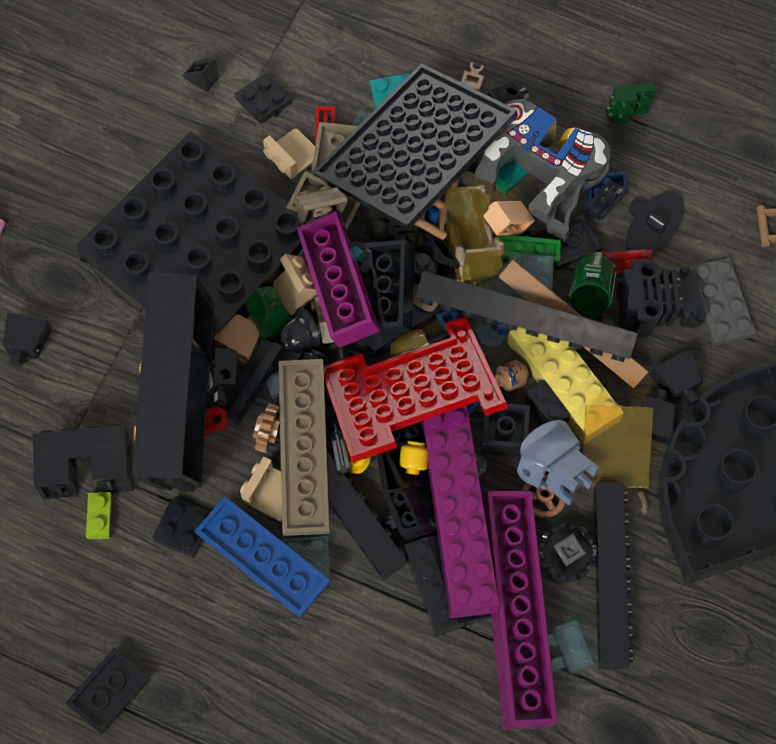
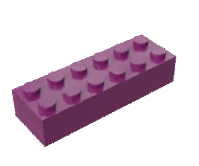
[297,212,379,348]

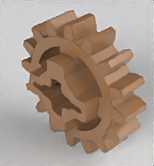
[253,404,280,453]

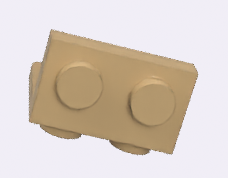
[263,129,315,180]
[273,254,317,315]
[240,457,282,522]

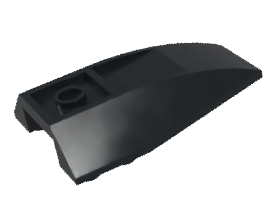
[376,422,438,541]

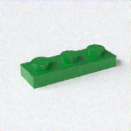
[496,235,561,263]

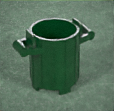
[569,251,616,321]

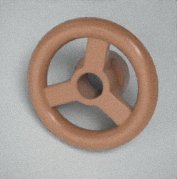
[522,474,566,518]

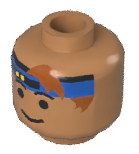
[495,360,529,391]

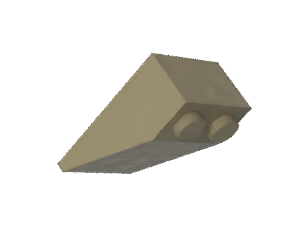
[311,122,358,175]
[294,186,347,226]

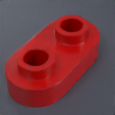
[205,407,229,435]

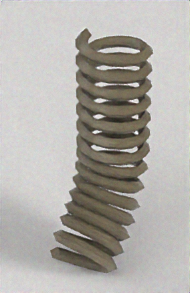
[637,492,648,514]

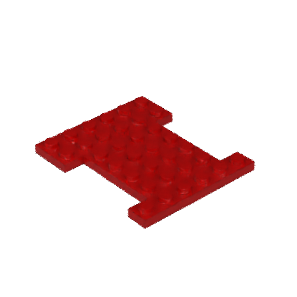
[324,316,507,463]

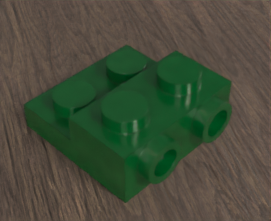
[606,83,656,124]

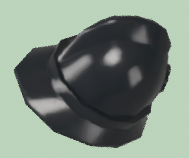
[280,306,320,353]

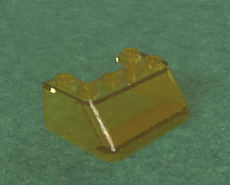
[446,185,504,286]

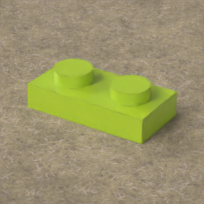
[86,492,112,539]

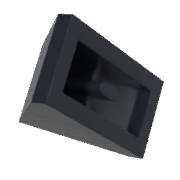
[182,59,219,92]

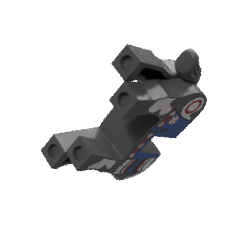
[459,99,610,242]

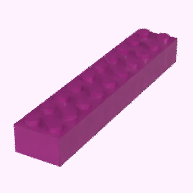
[421,405,499,618]
[482,491,558,730]

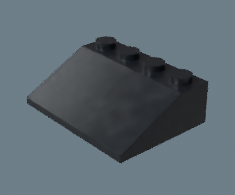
[404,535,492,637]

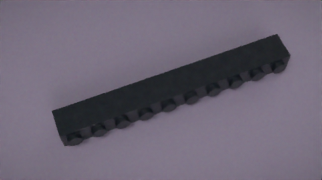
[416,271,638,363]

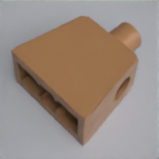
[213,314,263,364]

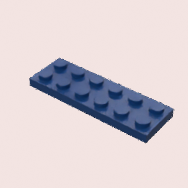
[195,497,330,618]

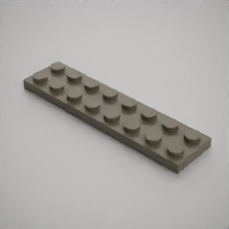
[279,359,330,536]

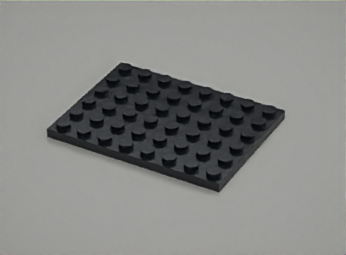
[313,63,518,231]

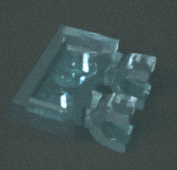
[548,620,594,673]

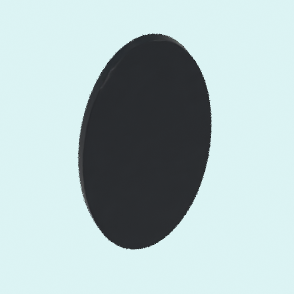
[626,193,684,253]

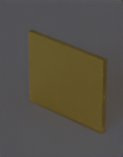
[582,405,653,488]

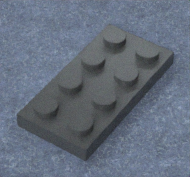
[688,258,756,346]

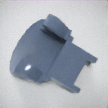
[517,420,599,505]

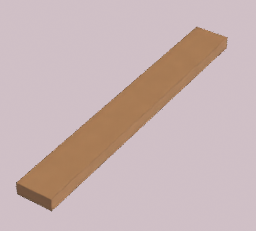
[499,259,648,388]

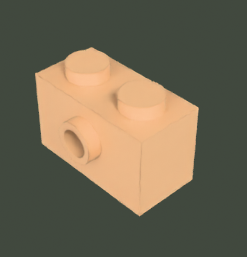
[483,201,535,236]

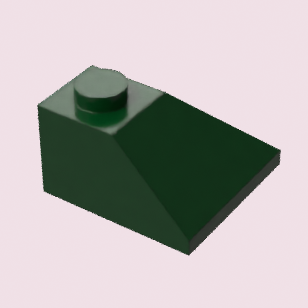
[244,286,292,339]

